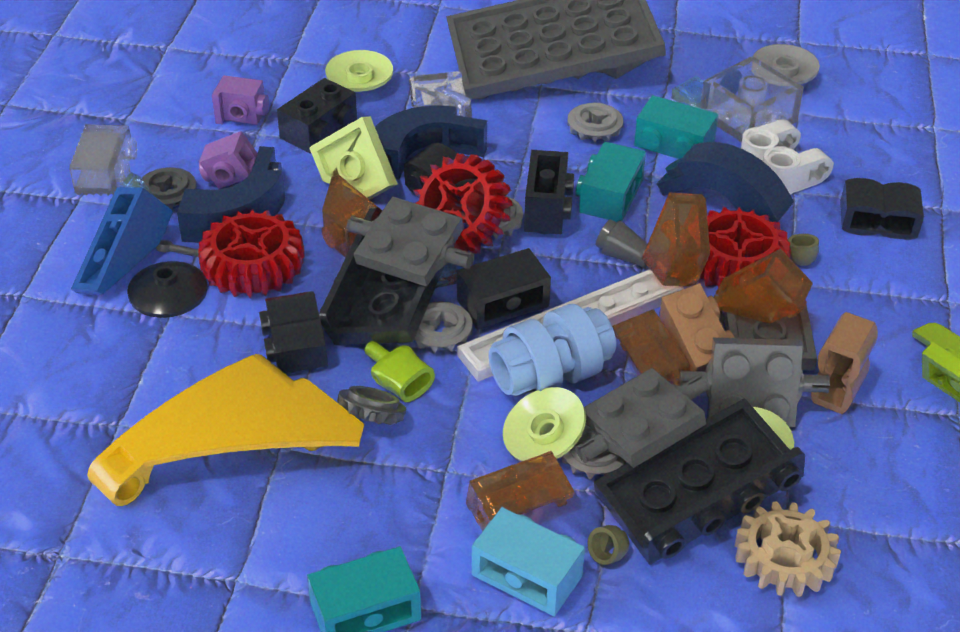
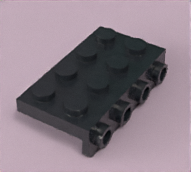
[319,207,444,345]
[594,398,805,565]

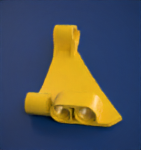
[87,354,364,506]

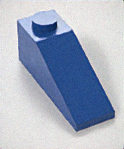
[71,187,173,295]

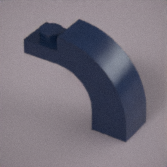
[375,105,487,180]
[657,142,794,222]
[177,146,285,243]

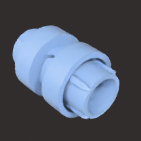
[489,304,616,397]

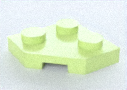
[309,116,398,200]

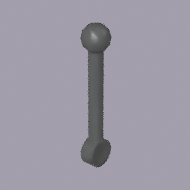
[156,240,199,257]

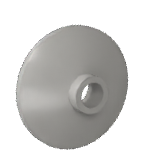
[752,44,820,85]

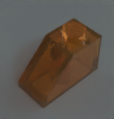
[322,174,382,258]
[642,192,710,286]
[714,249,813,324]

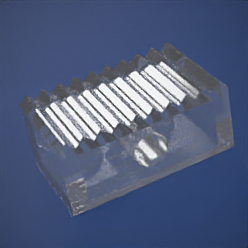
[69,124,137,196]

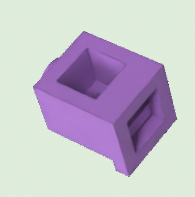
[212,75,269,125]
[199,131,257,189]

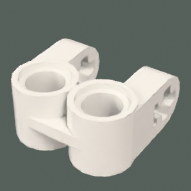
[741,119,834,195]

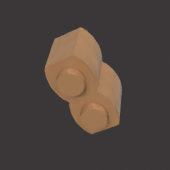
[811,312,878,414]

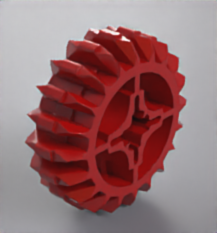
[413,153,513,254]
[684,207,791,295]
[198,209,305,298]

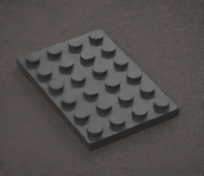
[446,0,666,101]

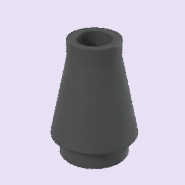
[596,219,656,269]

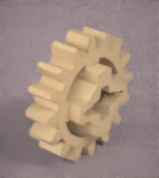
[734,501,841,597]

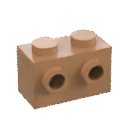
[659,283,735,372]

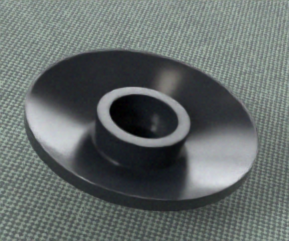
[127,261,208,318]

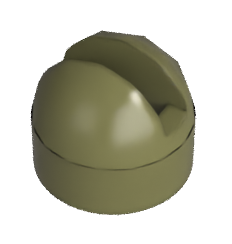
[788,233,819,266]
[588,525,629,565]

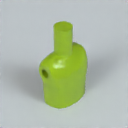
[364,341,435,402]

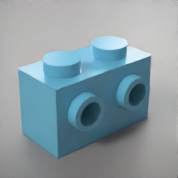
[472,507,585,617]

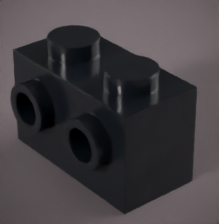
[277,78,357,154]
[524,150,574,234]
[457,248,551,330]

